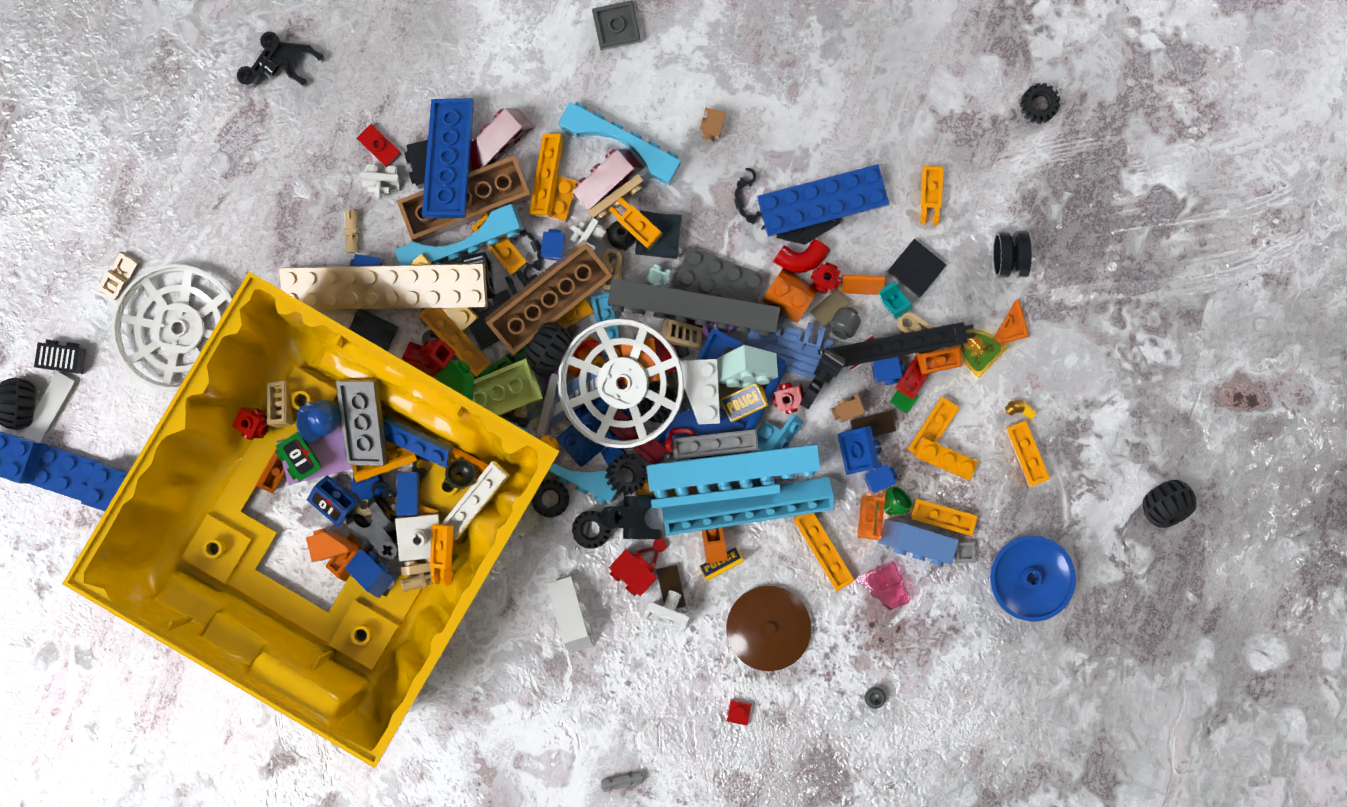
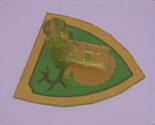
[959,329,1008,378]

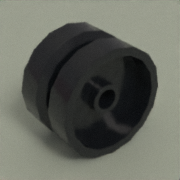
[993,231,1032,278]

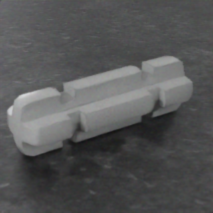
[601,772,643,792]

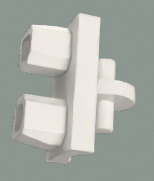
[360,164,401,199]
[569,218,607,252]

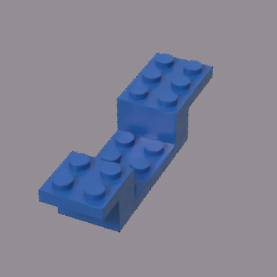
[0,431,128,511]

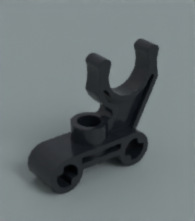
[237,31,325,88]
[799,347,846,409]

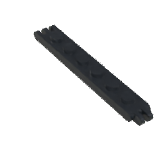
[818,322,976,367]

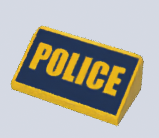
[721,383,768,422]
[699,547,744,581]

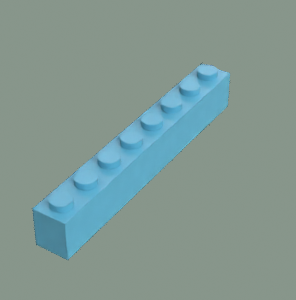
[646,444,821,495]
[662,477,834,536]

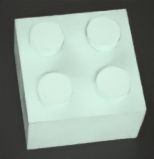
[717,345,778,389]

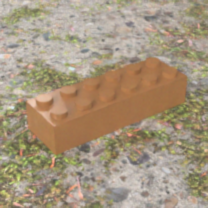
[397,155,532,243]
[485,240,613,355]

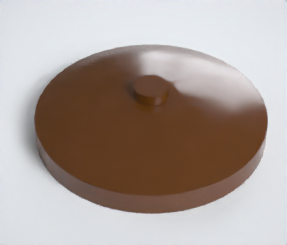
[726,586,811,671]

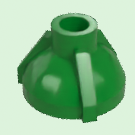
[883,486,913,516]

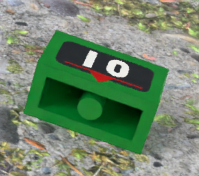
[275,432,323,482]

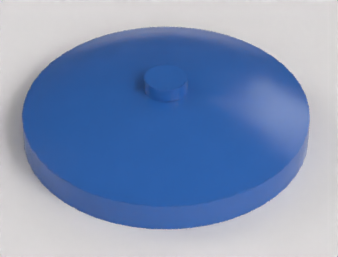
[989,536,1076,622]

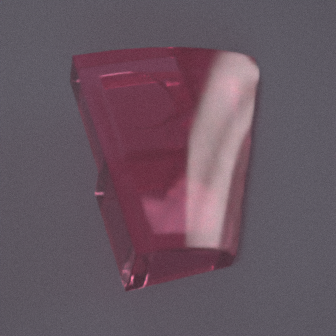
[855,561,911,610]

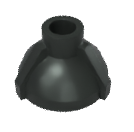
[606,221,636,251]
[444,457,476,489]

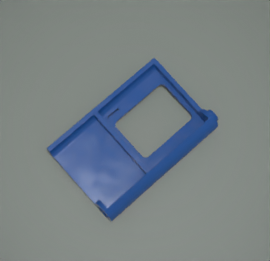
[655,328,788,459]

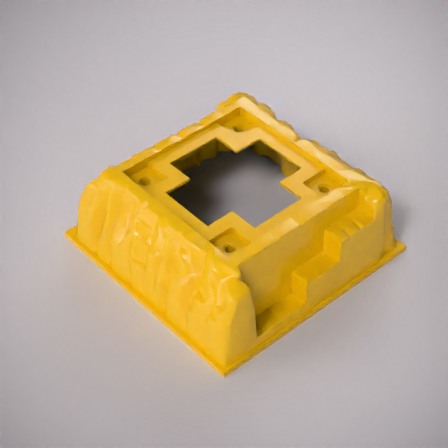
[62,272,560,768]

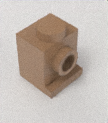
[700,107,726,142]
[831,393,865,423]

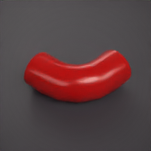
[773,239,831,273]

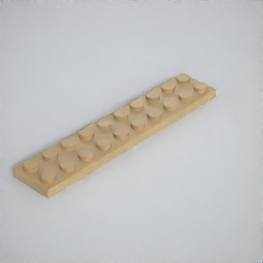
[279,263,488,310]

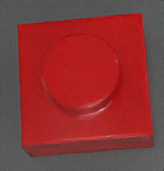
[726,699,752,726]

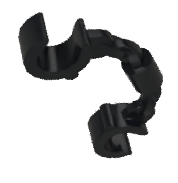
[734,168,765,231]
[510,229,542,282]
[371,455,429,498]

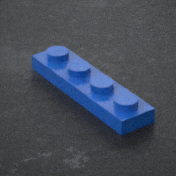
[382,414,453,468]

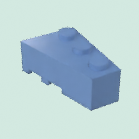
[878,519,959,567]

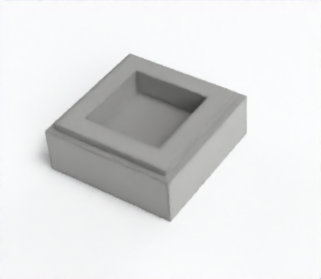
[954,541,976,563]

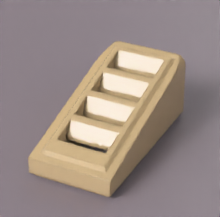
[660,319,703,349]
[267,381,293,427]

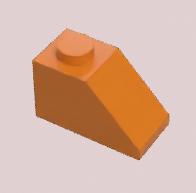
[701,527,728,563]
[306,528,359,562]

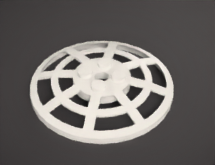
[111,264,233,391]
[557,319,684,448]

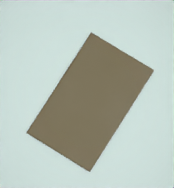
[810,290,850,326]

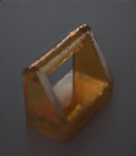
[856,495,885,540]

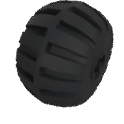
[524,322,572,375]
[0,377,35,430]
[1143,480,1196,528]

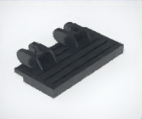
[469,270,537,350]

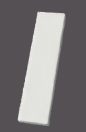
[19,371,77,443]
[441,461,510,540]

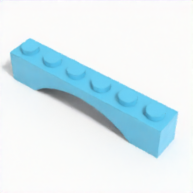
[558,102,681,186]
[394,204,524,265]
[509,421,618,505]

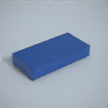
[396,472,420,516]

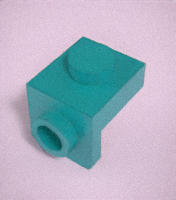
[878,281,913,320]

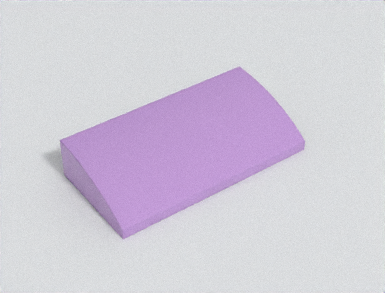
[277,425,352,485]

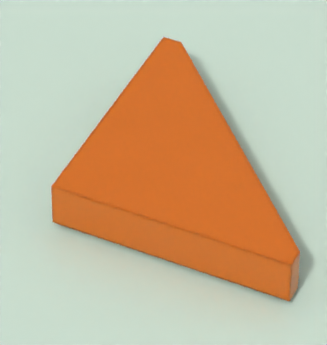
[993,299,1030,345]

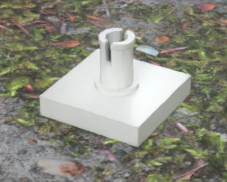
[395,513,440,561]
[643,590,689,632]

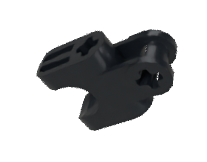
[346,494,399,561]
[599,496,662,539]

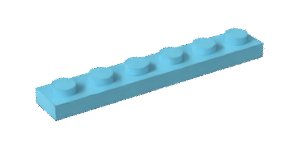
[651,480,780,509]

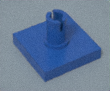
[837,426,882,475]

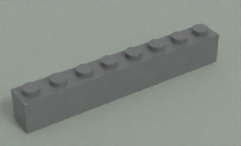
[607,279,780,337]

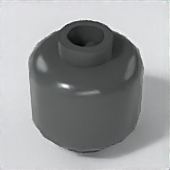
[830,307,861,339]

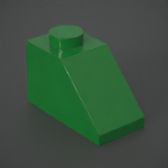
[435,360,474,401]

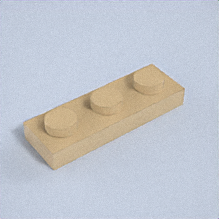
[587,174,643,220]

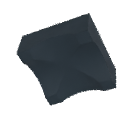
[635,210,682,259]
[349,309,399,351]

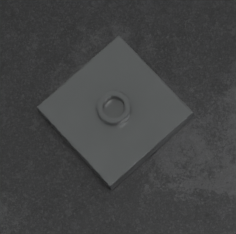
[592,0,641,51]

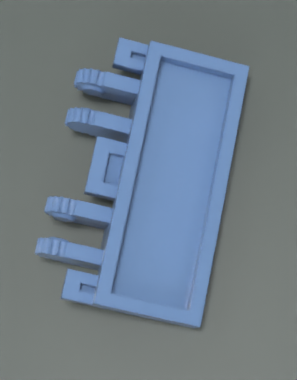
[745,314,834,379]

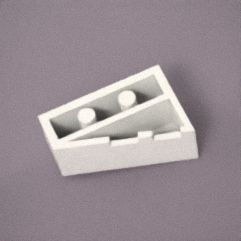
[680,359,720,424]
[547,576,594,654]

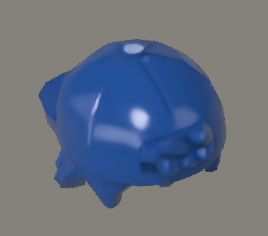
[296,399,341,442]

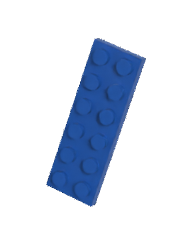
[422,98,474,219]
[757,164,889,238]

